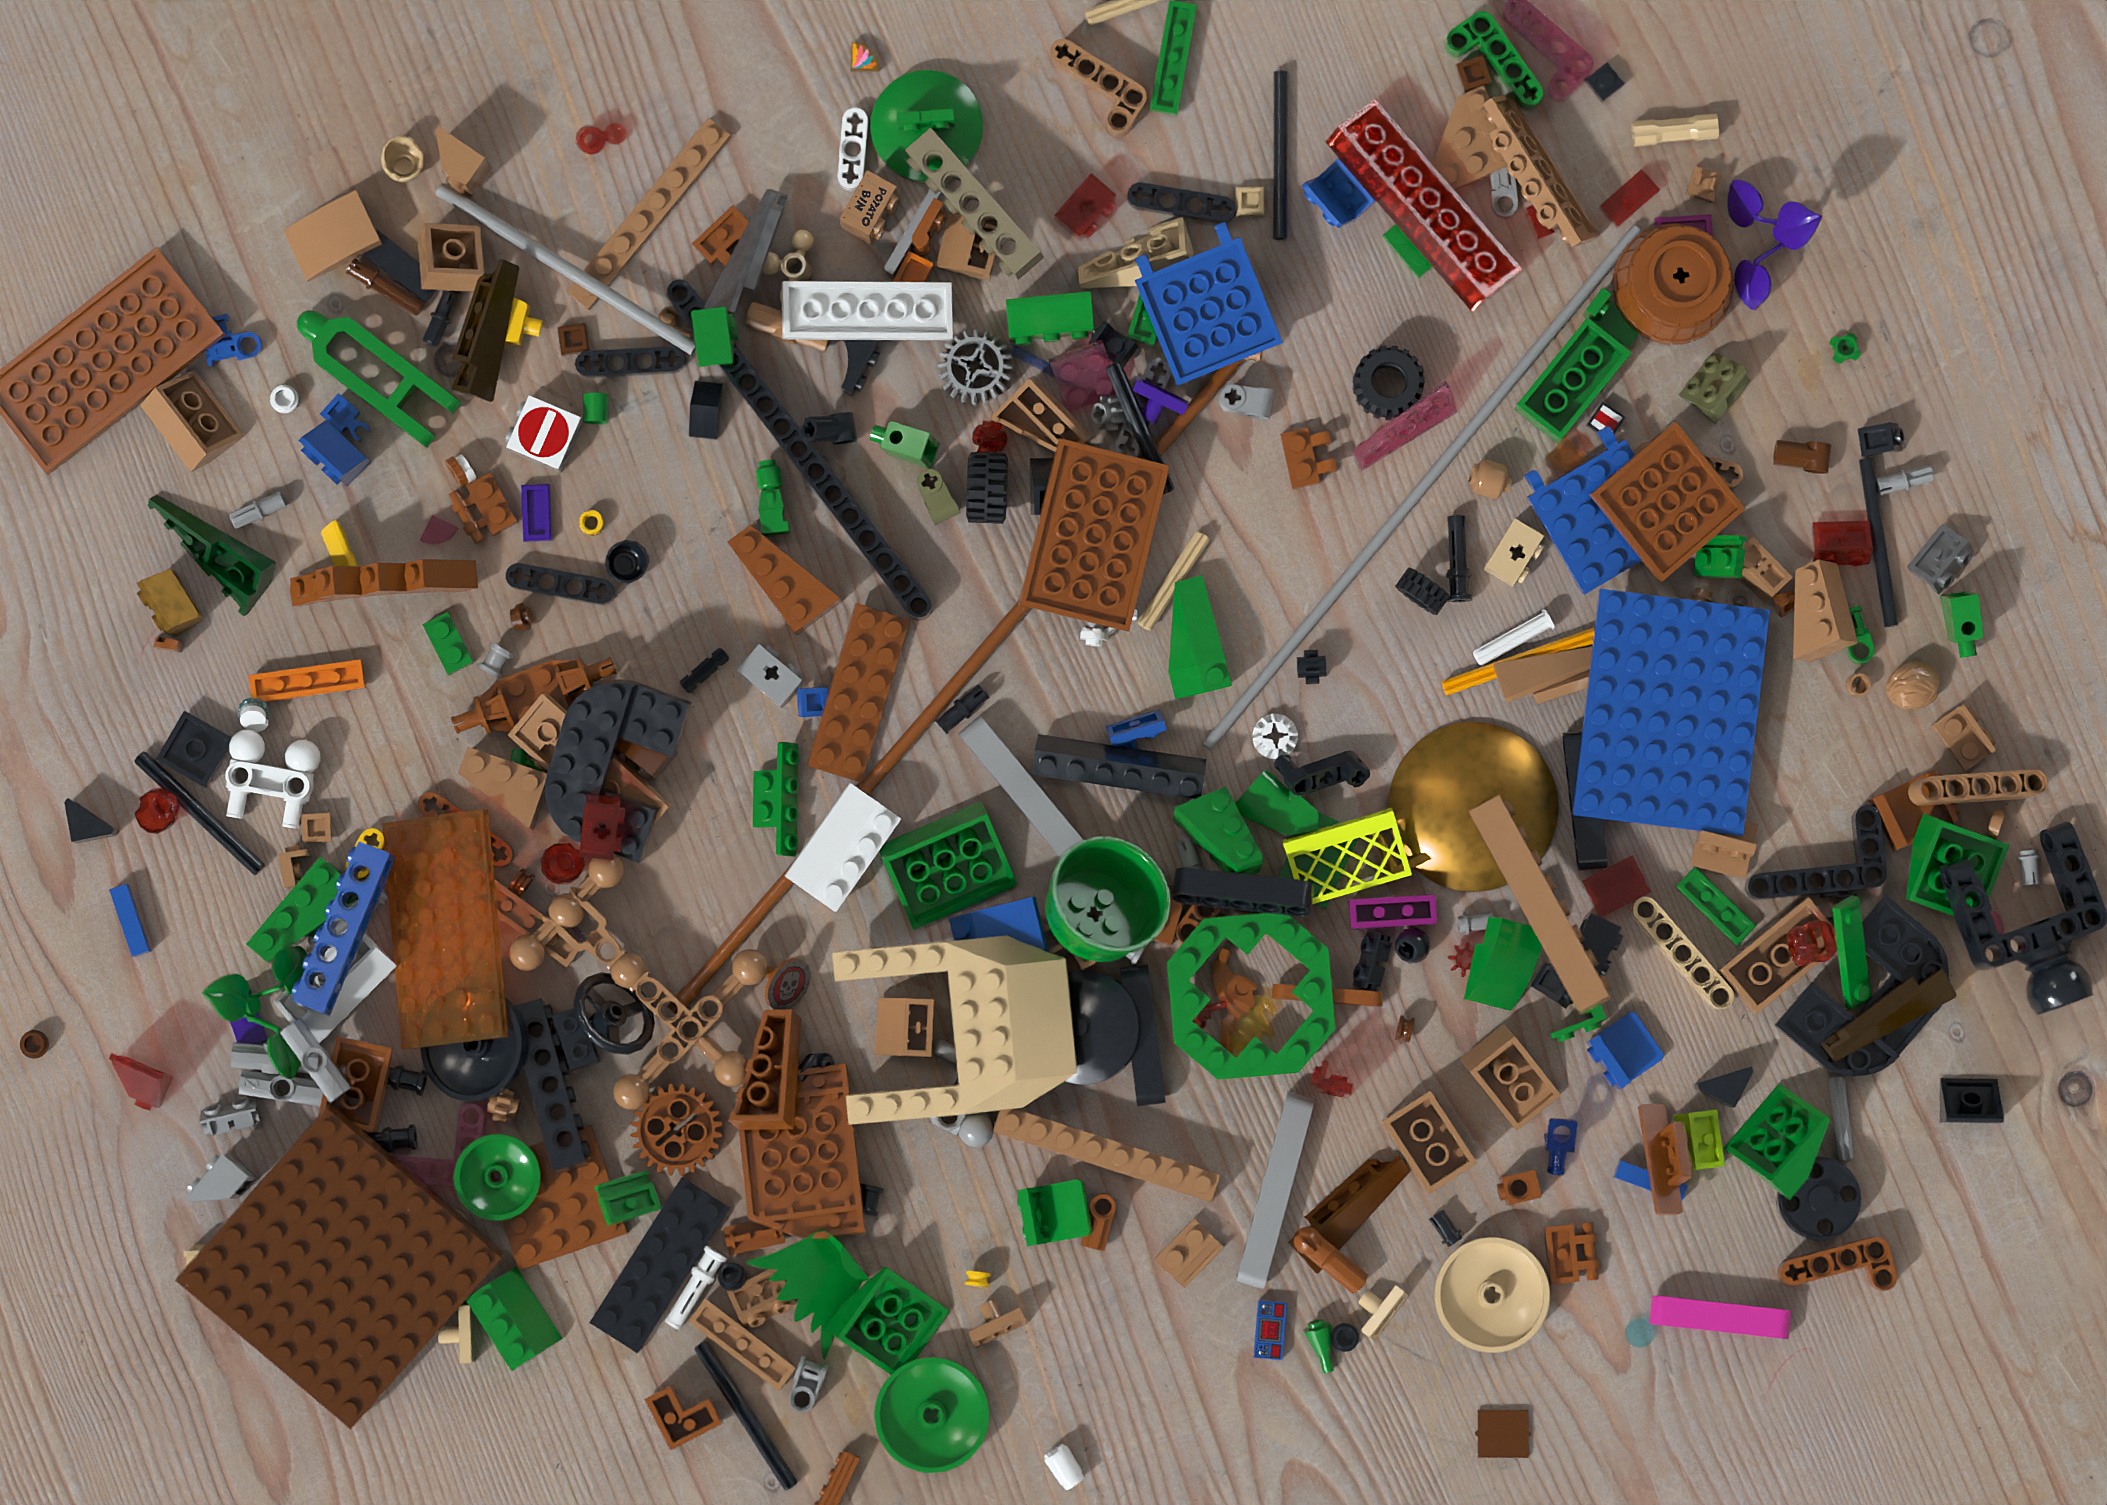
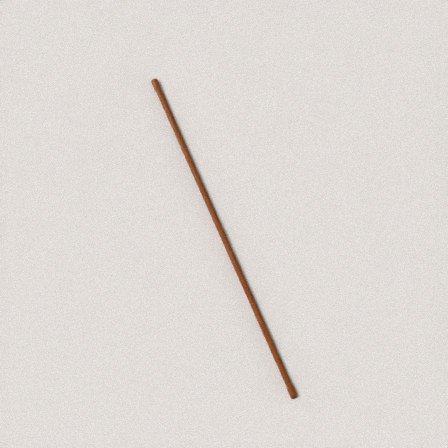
[667,359,1245,1014]

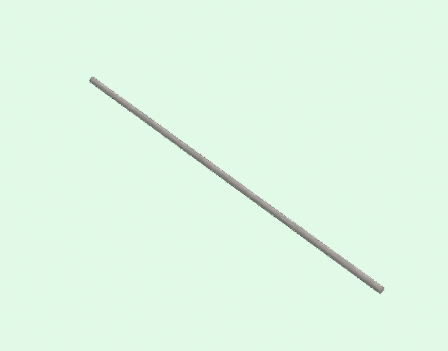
[1202,225,1642,750]

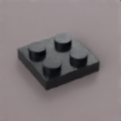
[156,711,232,788]

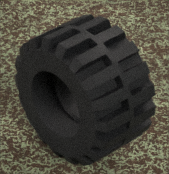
[1353,345,1425,420]
[966,452,1008,524]

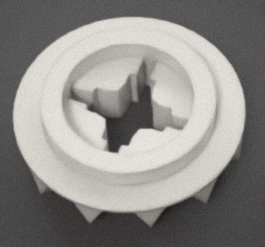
[1252,713,1298,759]

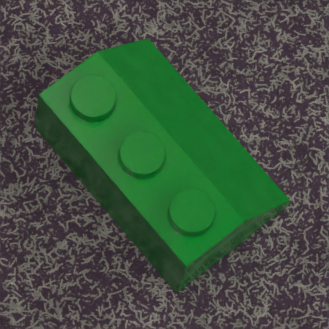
[1006,291,1094,345]
[465,1267,563,1371]

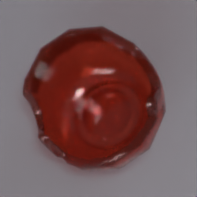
[135,788,180,834]
[540,842,585,885]

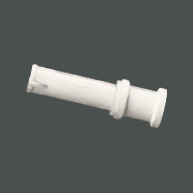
[665,1245,728,1330]

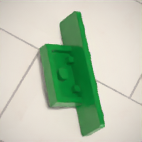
[753,742,800,857]

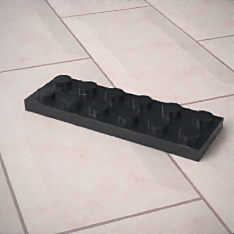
[589,1177,730,1353]

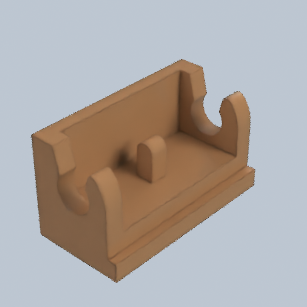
[1740,537,1793,603]

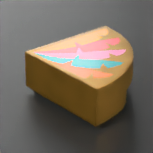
[851,42,879,72]

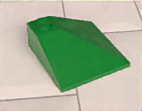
[1906,813,2010,916]
[1723,1084,1830,1200]
[825,1266,950,1375]

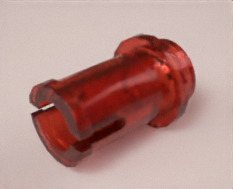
[1525,205,1555,239]

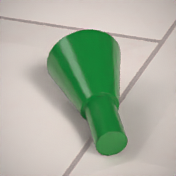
[1303,1319,1334,1373]

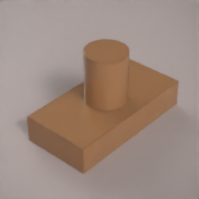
[968,1300,1028,1348]

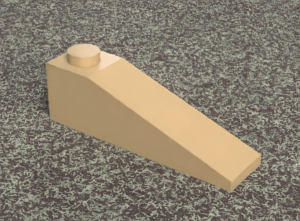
[1078,217,1195,288]

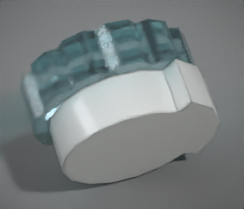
[238,698,269,732]

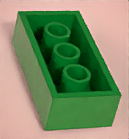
[1514,317,1632,444]

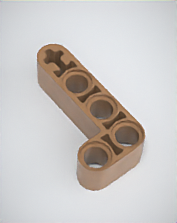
[1050,39,1147,137]

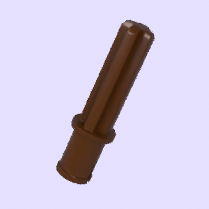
[346,258,425,316]

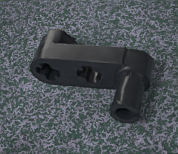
[1274,750,1370,796]

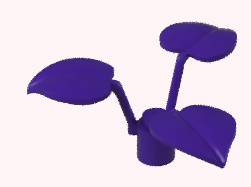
[1727,179,1822,310]

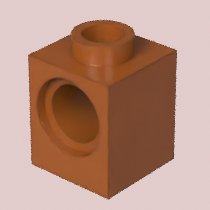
[1497,1169,1542,1205]

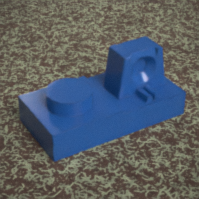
[1105,709,1167,749]

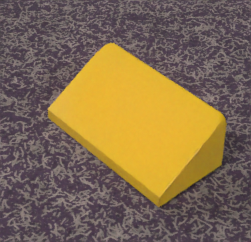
[321,520,358,566]

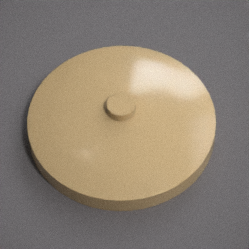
[1434,1237,1550,1353]

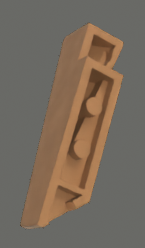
[1494,646,1592,704]

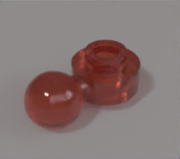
[575,122,627,155]

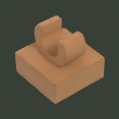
[1686,166,1722,203]

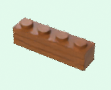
[814,1450,861,1505]

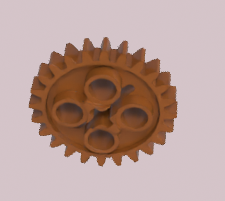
[630,1083,723,1176]

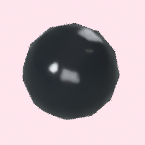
[1395,928,1431,964]

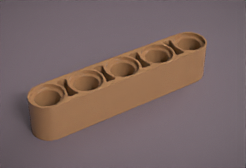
[1908,769,2048,806]

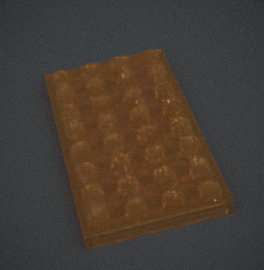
[382,809,508,1050]

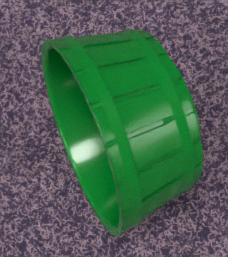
[1046,836,1170,962]

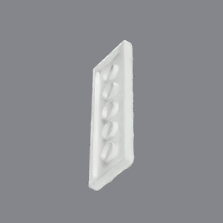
[781,281,953,340]

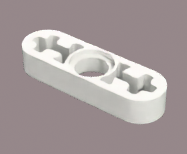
[838,108,868,191]

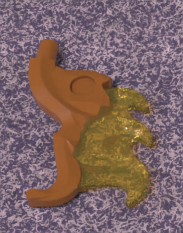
[1212,948,1275,1057]

